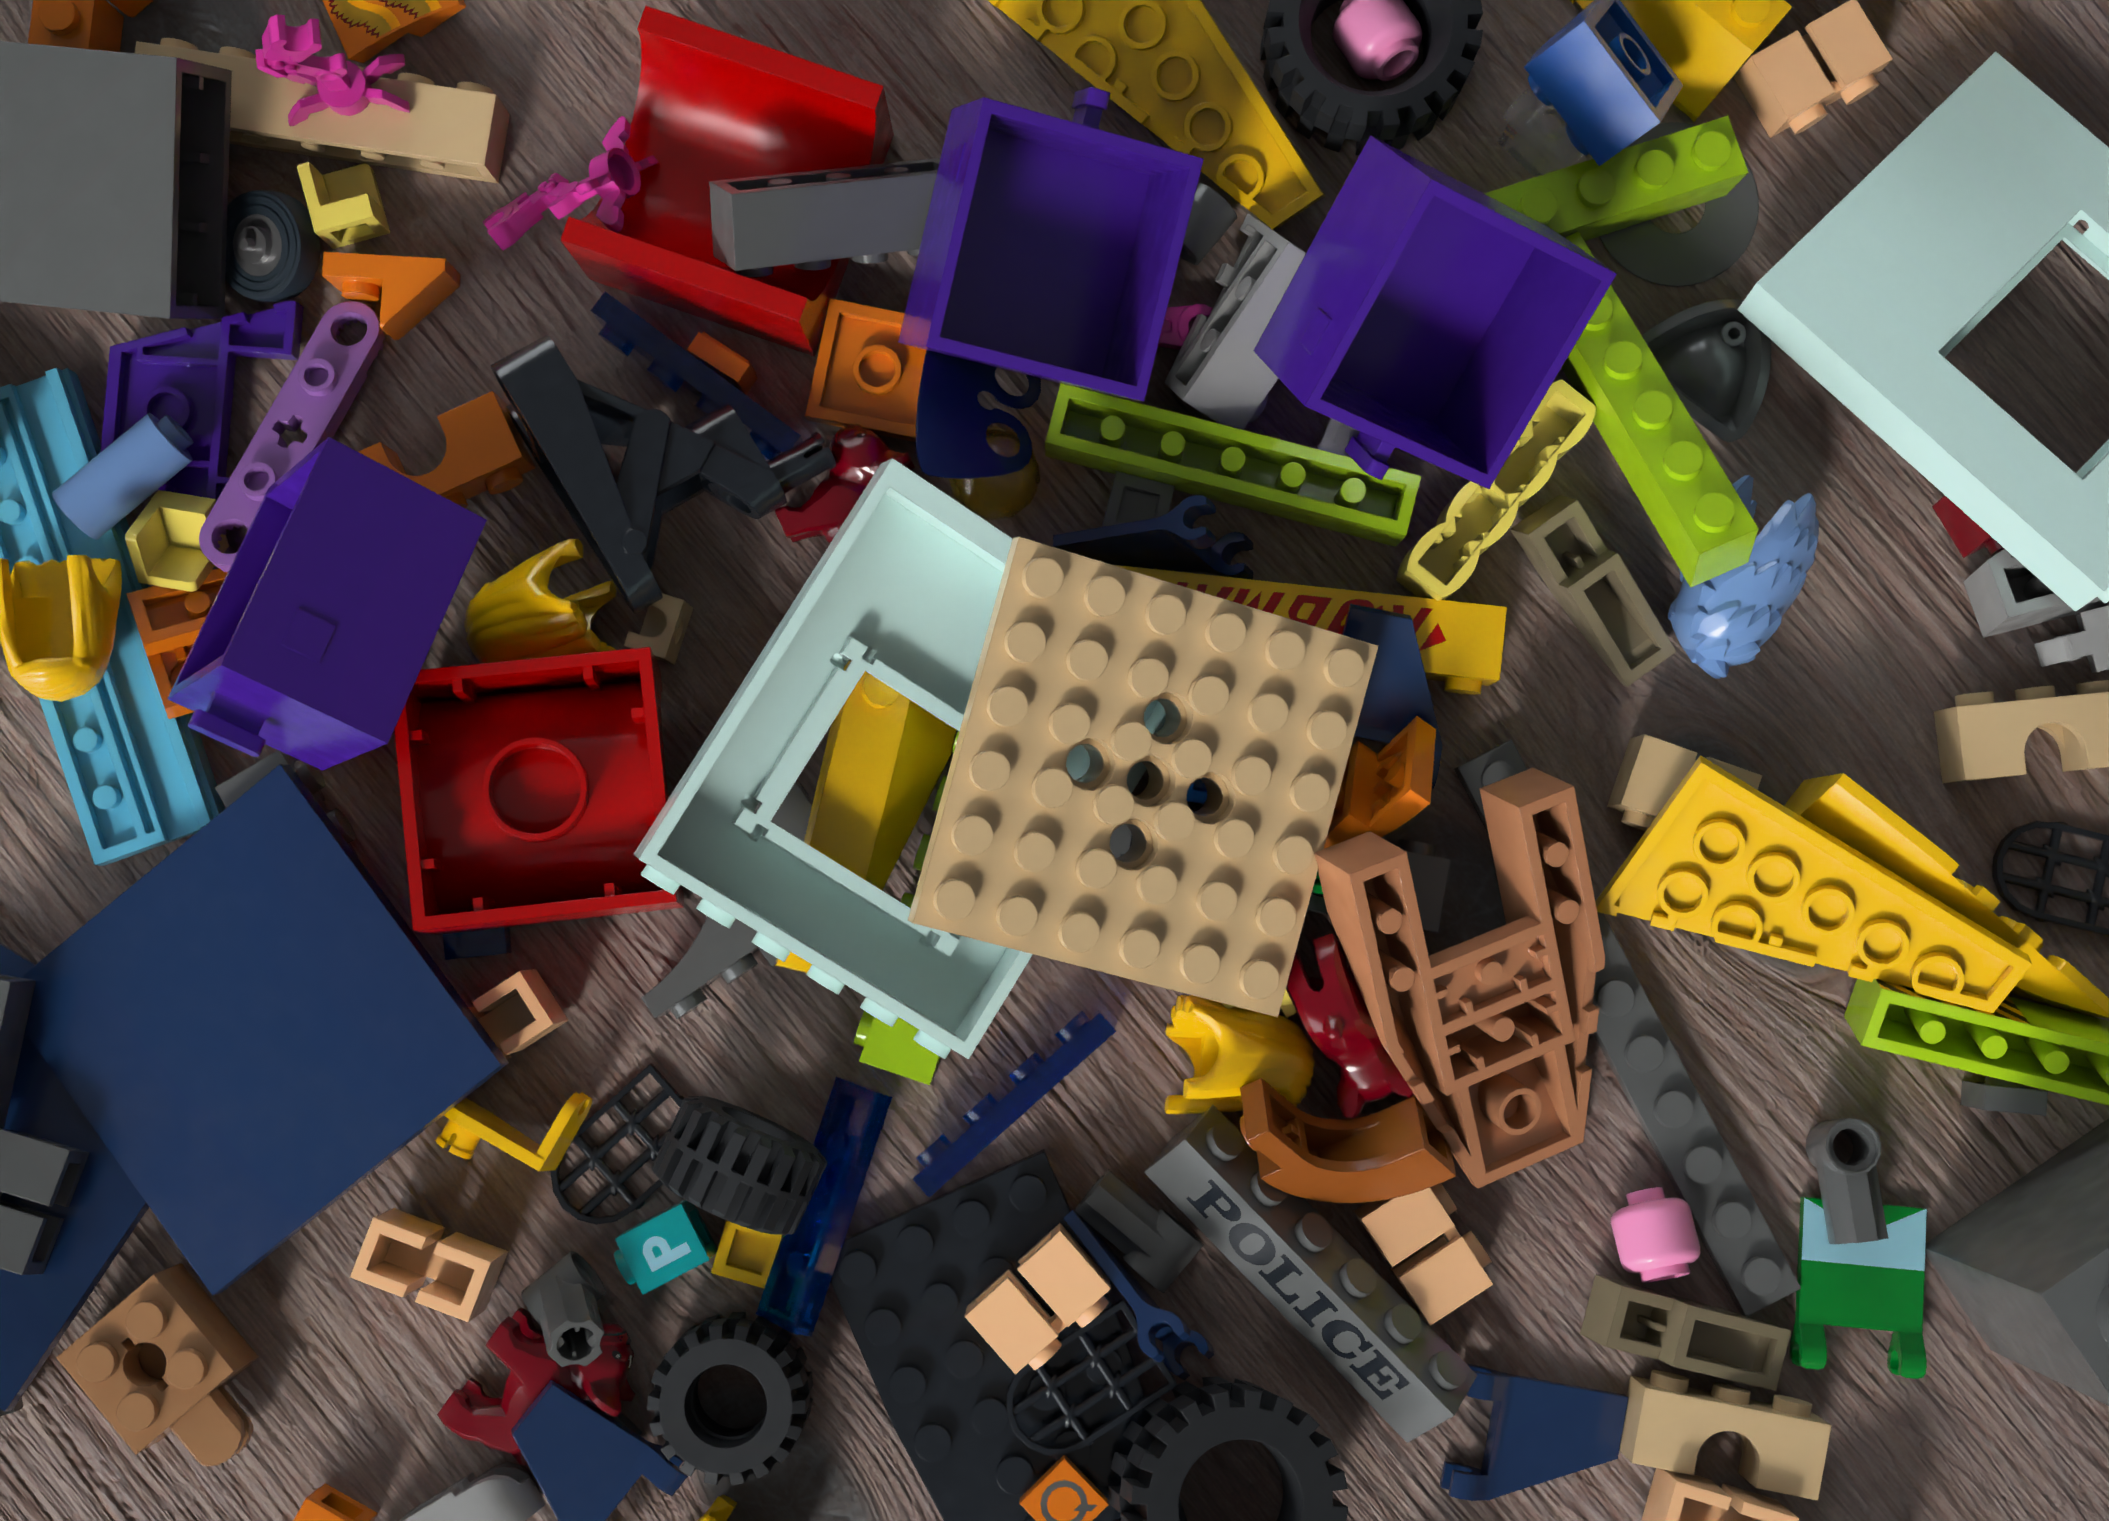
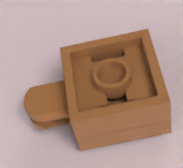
[56,1263,259,1467]

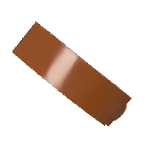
[1240,1078,1456,1203]

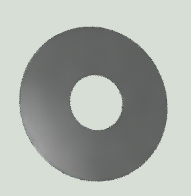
[1599,122,1759,286]

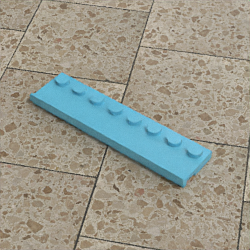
[0,367,225,866]

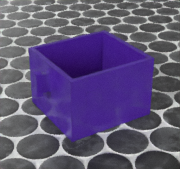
[898,87,1204,401]
[1253,135,1617,489]
[167,437,487,771]

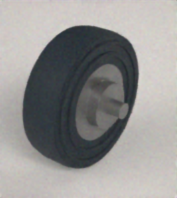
[226,190,321,302]

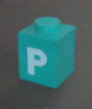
[614,1200,718,1295]

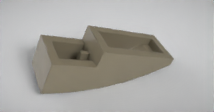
[1510,495,1676,687]
[1580,1274,1791,1391]

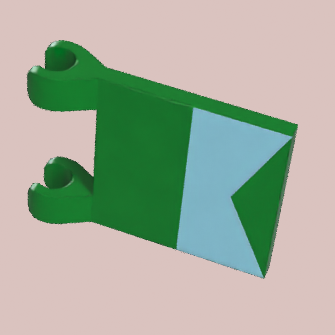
[1789,1197,1927,1379]

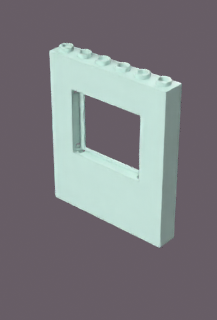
[1737,51,2109,612]
[634,458,1166,1059]

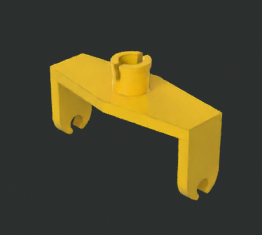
[435,1092,592,1172]

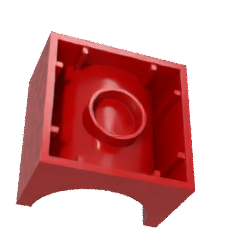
[560,6,894,357]
[394,647,684,935]

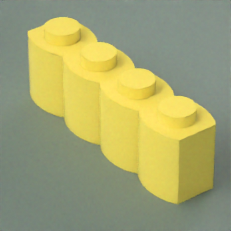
[1396,379,1596,601]

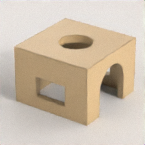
[624,593,693,665]

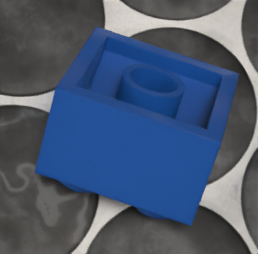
[1524,0,1683,166]

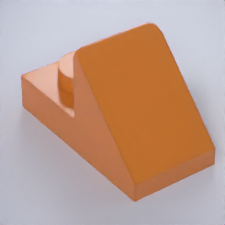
[322,252,461,340]

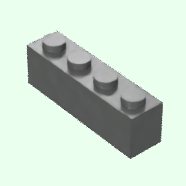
[709,158,940,277]

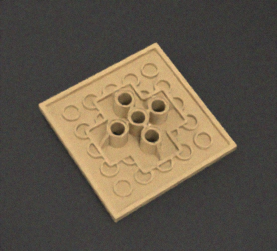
[908,537,1378,1017]

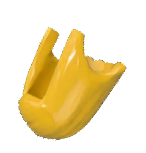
[464,539,617,663]
[0,555,122,702]
[1164,995,1314,1114]

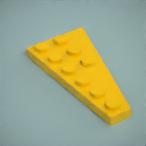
[988,0,1325,230]
[1595,755,2033,1013]

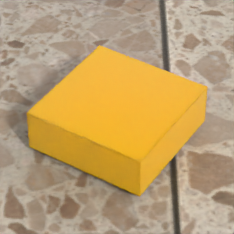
[711,1220,788,1290]

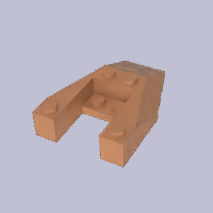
[1314,768,1605,1188]

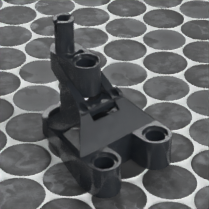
[491,335,837,614]

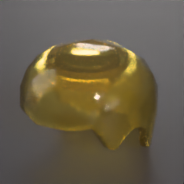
[948,426,1040,520]

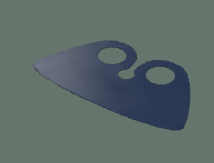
[916,350,1041,479]

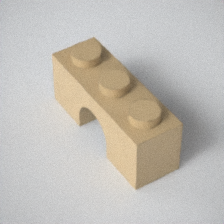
[1934,680,2109,783]
[1619,1370,1831,1501]

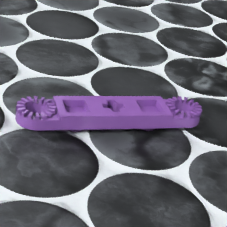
[199,301,385,572]

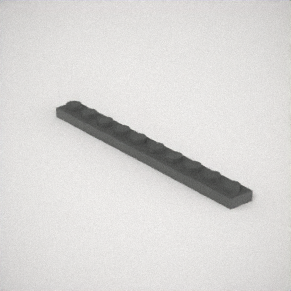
[1454,739,1801,1317]

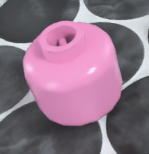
[1332,0,1423,81]
[1611,1187,1700,1283]

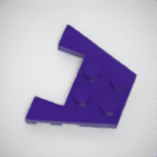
[100,301,304,501]

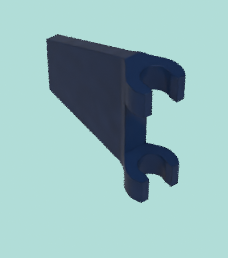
[1053,495,1253,580]
[1342,604,1443,789]
[1064,1210,1214,1380]
[1440,1364,1629,1501]
[511,1380,688,1521]

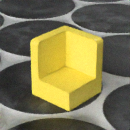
[297,162,390,249]
[125,490,229,592]

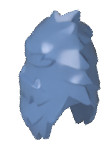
[1668,475,1819,679]

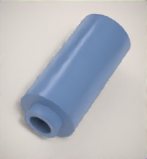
[52,413,193,540]

